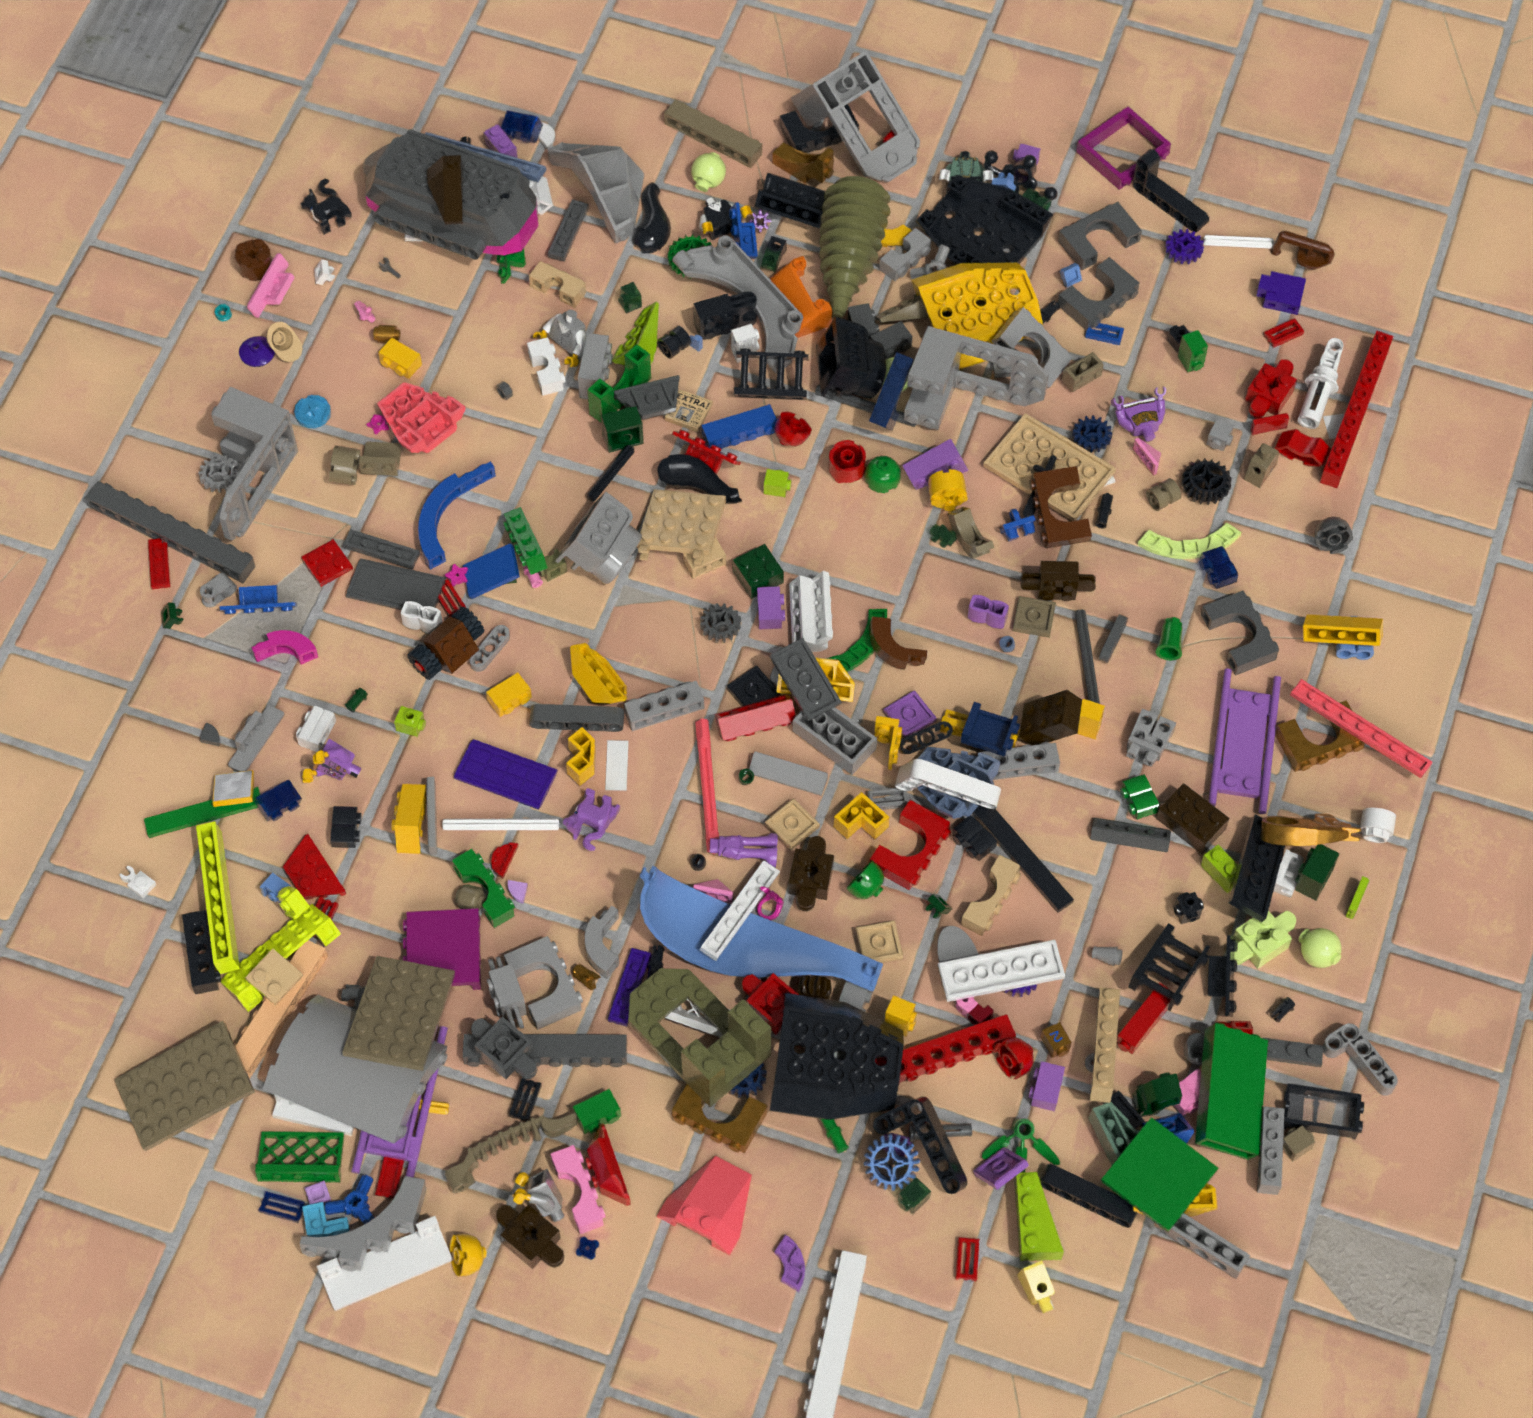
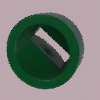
[738,769,754,785]

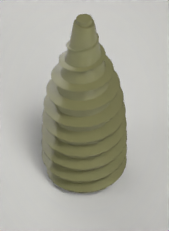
[819,176,891,318]

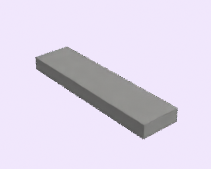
[427,777,438,856]

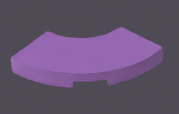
[774,1234,805,1292]

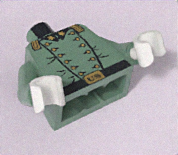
[939,151,993,183]

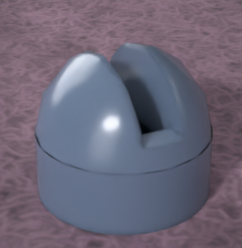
[999,636,1015,653]

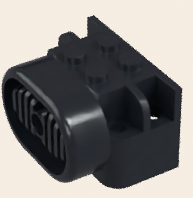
[816,316,886,399]

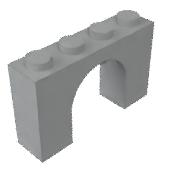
[992,307,1072,389]
[504,936,583,1030]

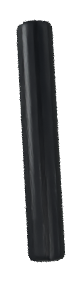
[587,445,635,502]

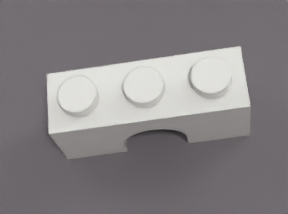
[527,337,565,396]

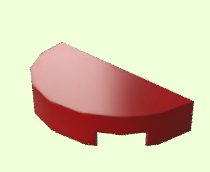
[491,842,519,879]

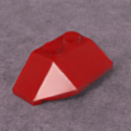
[585,1123,631,1206]

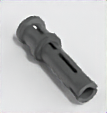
[909,1122,972,1142]

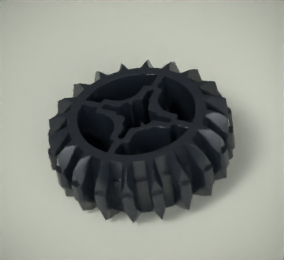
[1181,458,1232,505]

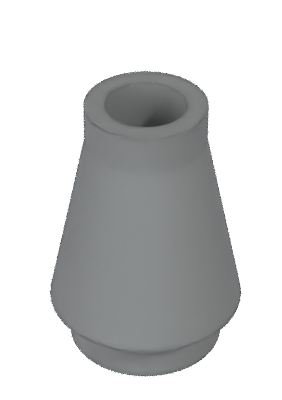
[1092,946,1123,966]

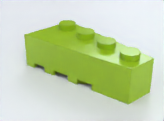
[1014,1172,1064,1261]

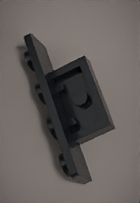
[1208,935,1238,1017]

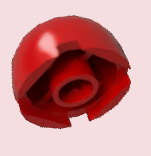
[775,411,812,446]
[994,1037,1034,1080]

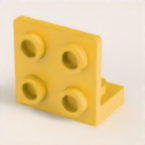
[874,716,902,770]

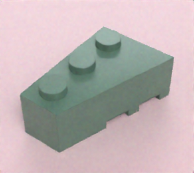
[1088,1102,1140,1165]

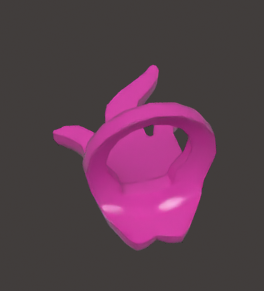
[757,886,784,920]

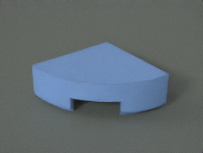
[689,335,703,352]

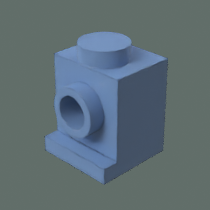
[260,872,291,903]

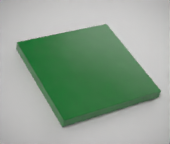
[1101,1117,1219,1233]

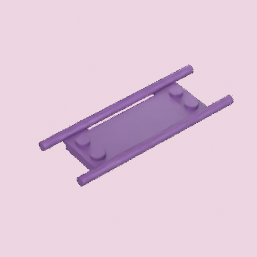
[1208,668,1281,814]
[351,1026,448,1178]

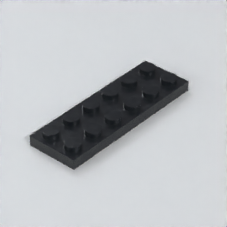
[1228,814,1285,922]

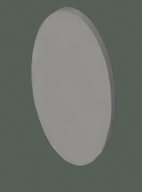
[937,926,979,963]

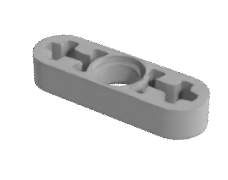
[470,625,510,672]

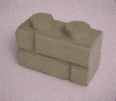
[1062,352,1104,392]

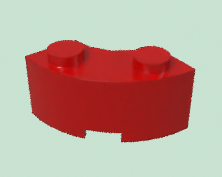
[1275,429,1331,466]

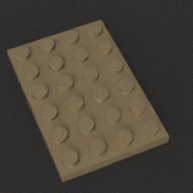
[343,956,455,1071]
[114,1021,255,1151]

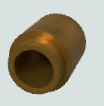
[373,325,401,343]

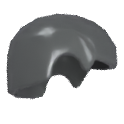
[1183,1033,1204,1066]

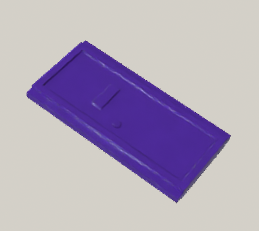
[454,739,558,810]

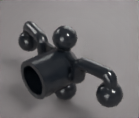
[984,150,1058,205]

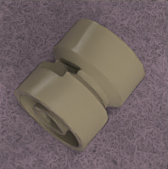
[1146,478,1181,511]

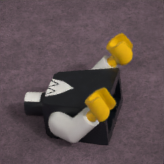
[699,198,753,240]

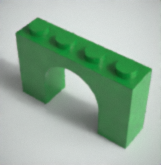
[587,344,651,423]

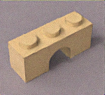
[529,261,586,308]

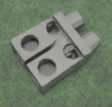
[1126,709,1176,767]

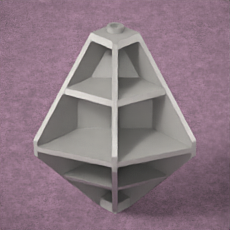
[548,142,644,244]

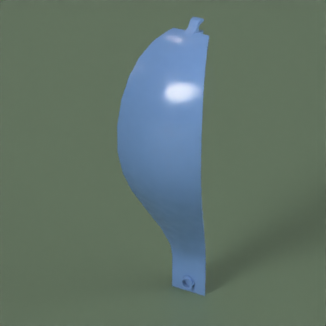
[640,866,883,992]

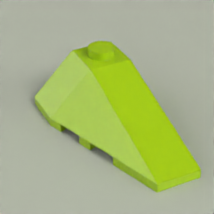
[612,301,659,366]

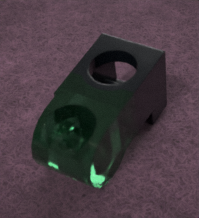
[761,236,787,272]

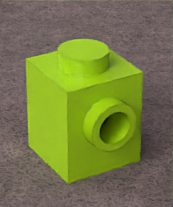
[764,469,792,497]
[394,706,426,737]

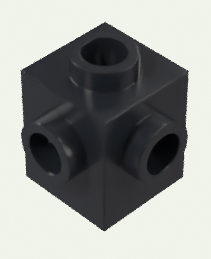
[1173,892,1204,924]

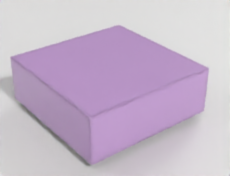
[305,1181,332,1205]

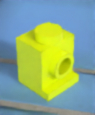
[277,886,310,920]

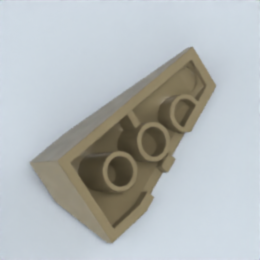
[875,294,948,322]

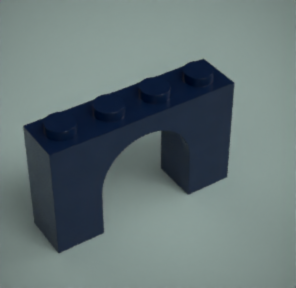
[869,352,914,431]

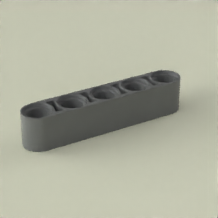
[529,704,625,732]

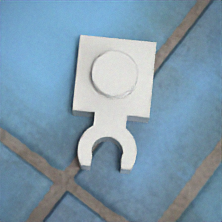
[120,866,156,899]

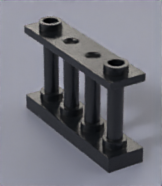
[734,348,809,400]
[1128,923,1210,1011]

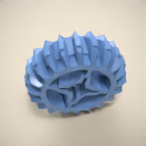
[864,1134,920,1191]

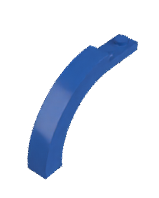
[418,461,496,570]

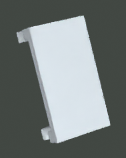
[1274,849,1304,898]

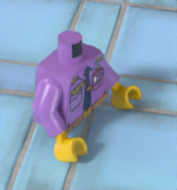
[302,739,361,783]

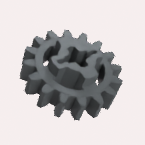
[700,603,741,643]

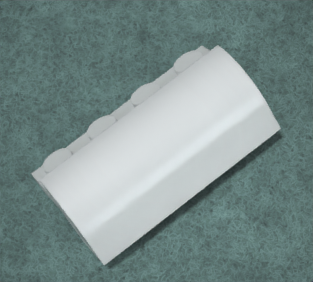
[789,571,833,652]

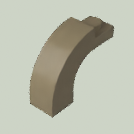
[947,507,994,559]

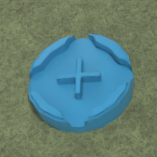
[294,395,331,428]

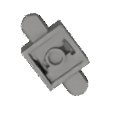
[487,956,527,1029]

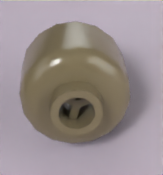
[455,885,487,910]

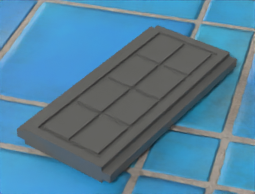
[346,558,446,610]

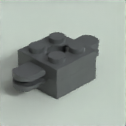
[471,1017,538,1079]

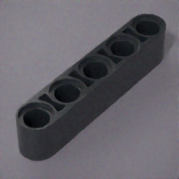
[1039,1164,1138,1228]

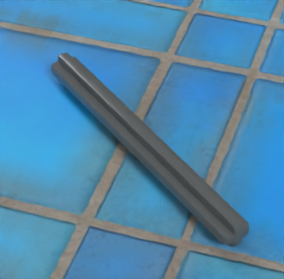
[815,385,917,427]
[1075,609,1100,704]

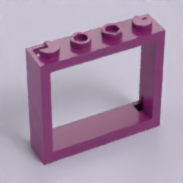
[1076,106,1171,190]

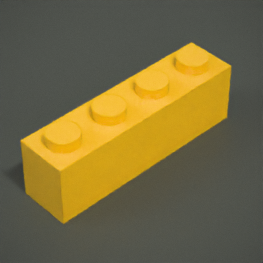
[1303,614,1383,646]

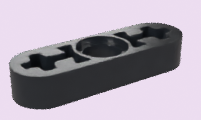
[900,721,953,754]

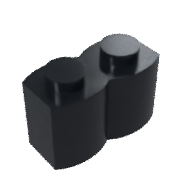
[331,806,362,848]
[952,815,997,861]

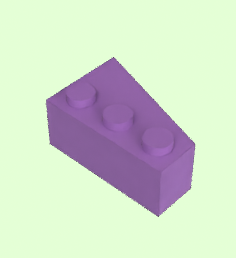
[902,439,969,490]

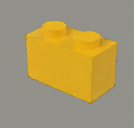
[378,338,422,379]
[486,672,532,717]
[1077,699,1105,740]
[885,995,918,1037]

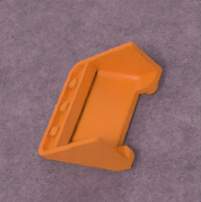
[769,256,832,338]

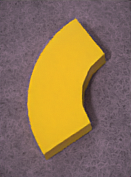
[881,224,912,247]

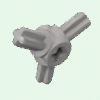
[910,245,950,279]

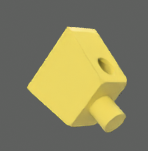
[1017,1261,1055,1314]

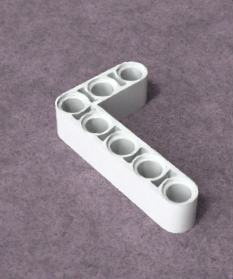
[895,759,1001,809]

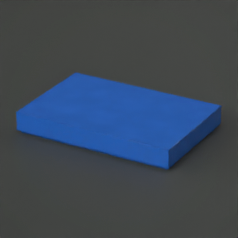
[463,543,520,599]

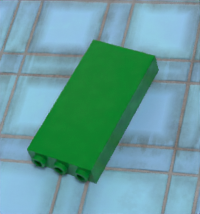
[1195,1023,1268,1160]

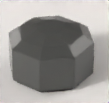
[496,381,513,400]

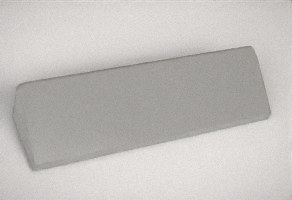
[749,751,828,796]

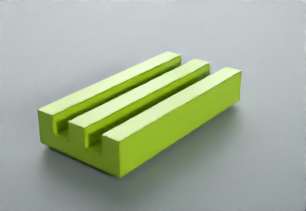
[1346,876,1369,919]

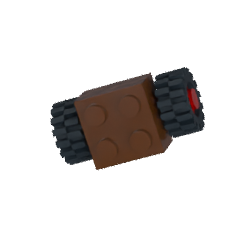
[407,607,485,680]

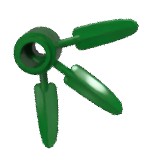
[982,1118,1060,1173]

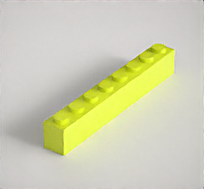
[196,821,240,974]

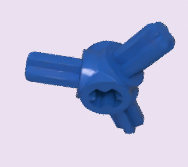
[325,1175,375,1225]

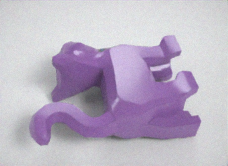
[563,788,620,851]

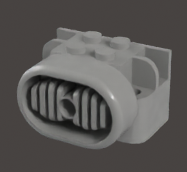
[555,492,642,584]

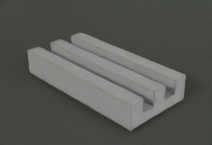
[868,788,909,810]

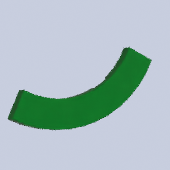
[827,609,887,672]

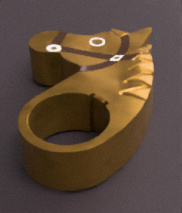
[1261,814,1361,846]

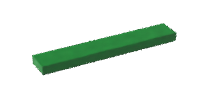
[144,787,263,838]

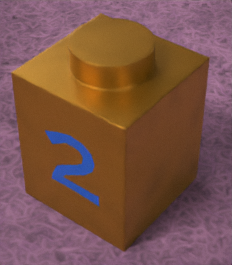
[1041,1022,1072,1058]

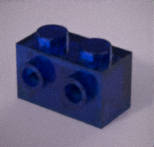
[501,110,543,143]

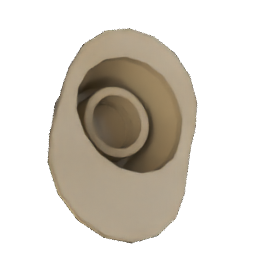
[266,322,303,362]

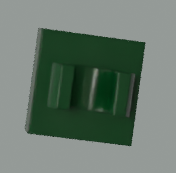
[161,602,183,629]
[925,894,953,919]

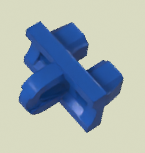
[1000,508,1036,541]

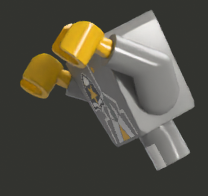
[513,1169,565,1222]

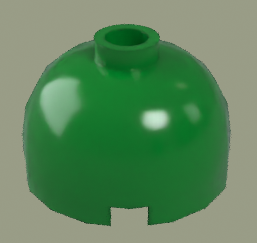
[864,455,901,493]
[847,861,884,899]

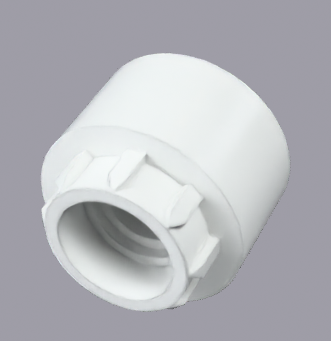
[1360,808,1396,843]

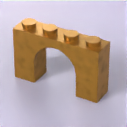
[1275,700,1365,772]
[672,1084,768,1154]

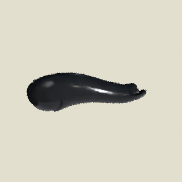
[632,182,671,254]
[657,454,742,504]

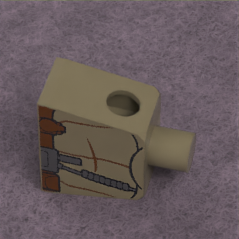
[1244,443,1279,488]

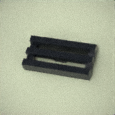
[509,1077,542,1122]

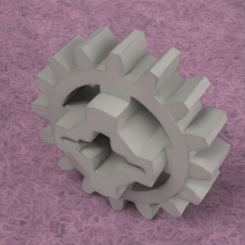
[198,455,239,493]

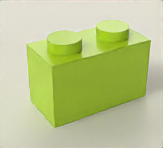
[1201,844,1238,893]

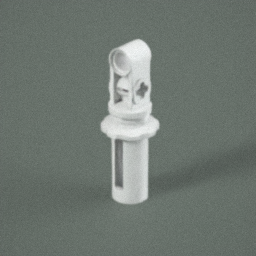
[1297,338,1344,429]

